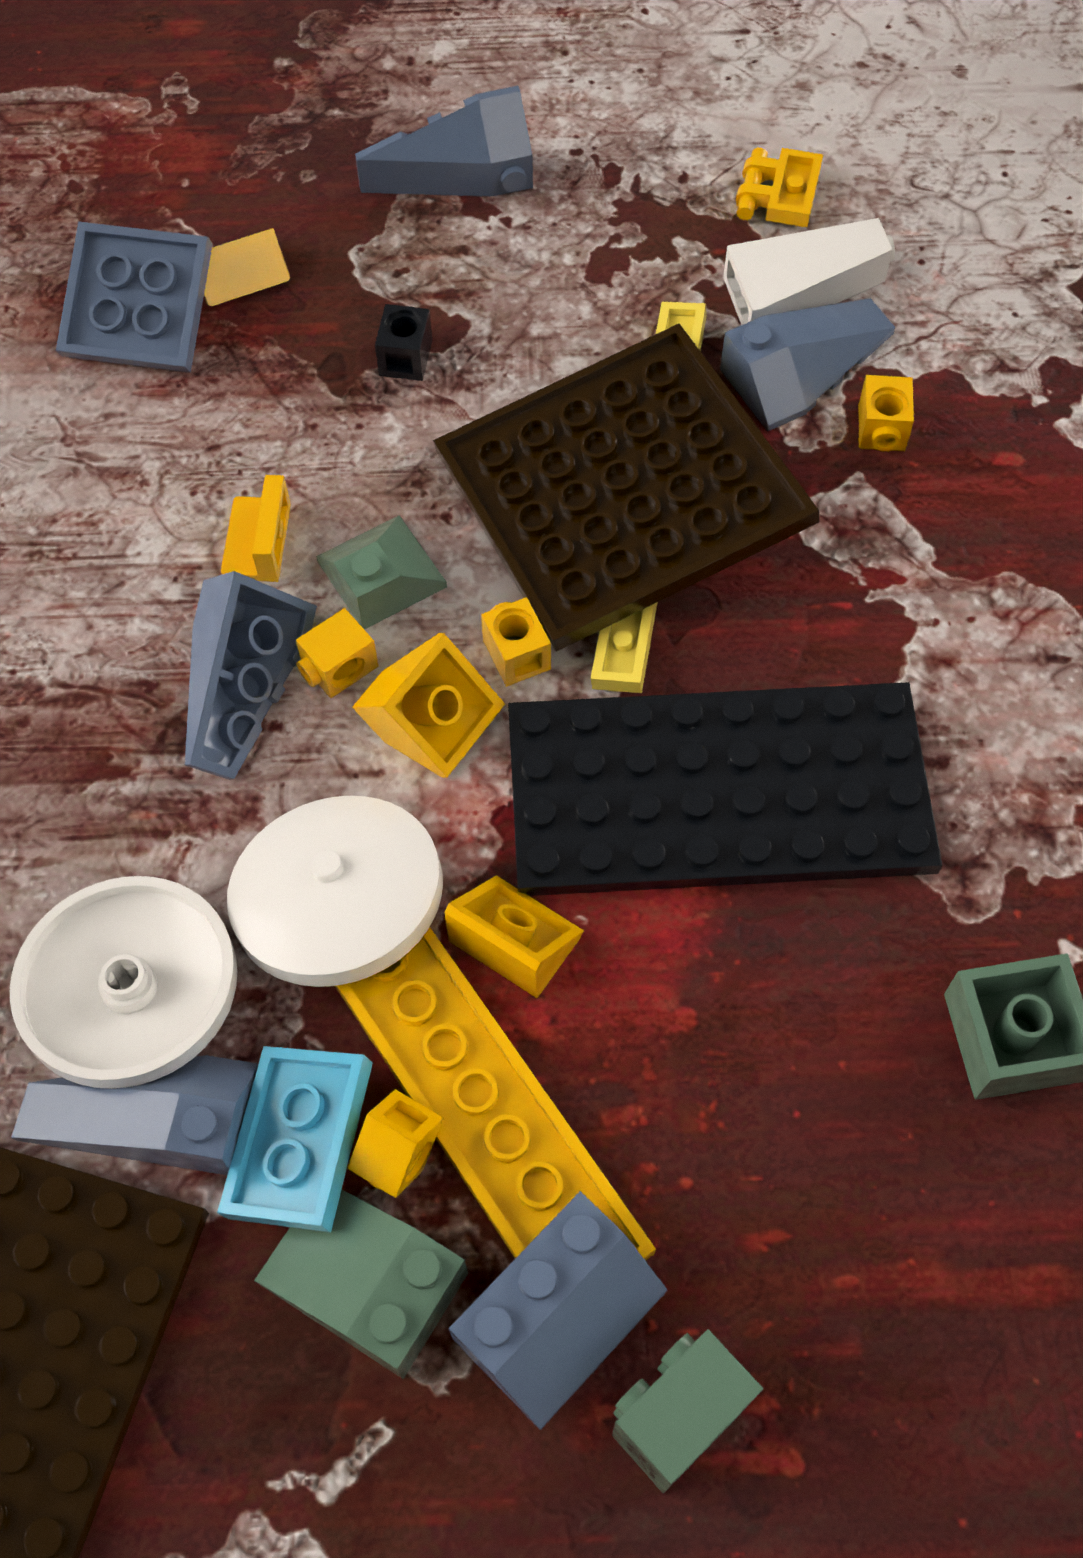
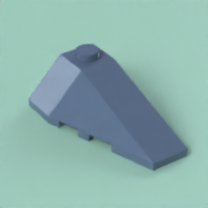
[355,86,533,196]
[720,298,895,432]
[185,571,317,780]
[11,1055,258,1175]

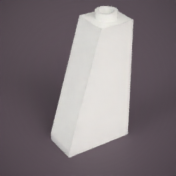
[723,218,895,325]

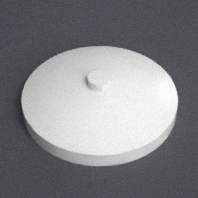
[227,796,443,987]
[10,876,238,1089]

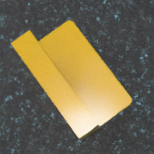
[204,228,290,306]
[221,475,291,582]

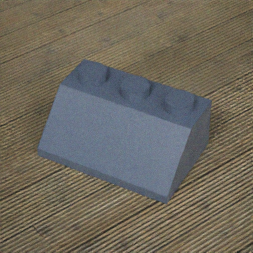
[449,1191,667,1431]

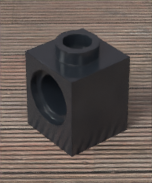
[375,304,433,381]

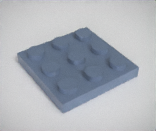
[56,222,212,373]

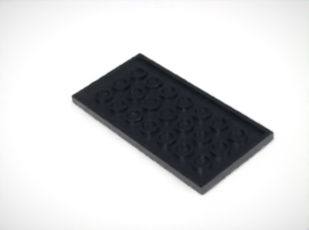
[508,682,943,896]

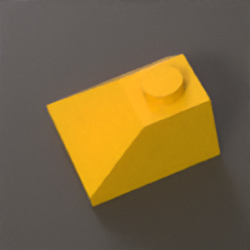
[352,633,505,778]

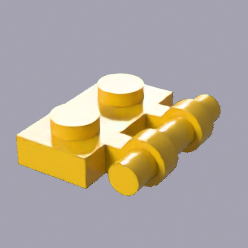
[735,148,823,227]

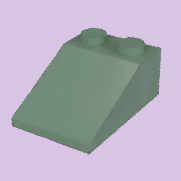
[254,1190,468,1379]

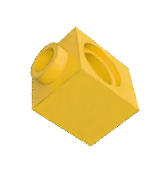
[858,375,914,451]
[481,597,551,687]
[296,608,379,698]
[347,1089,444,1198]

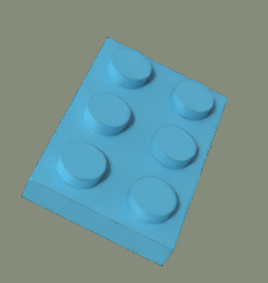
[217,1046,373,1232]

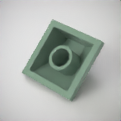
[316,515,447,630]

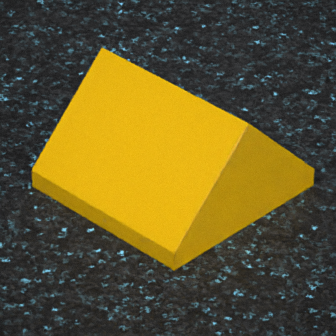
[444,875,584,998]

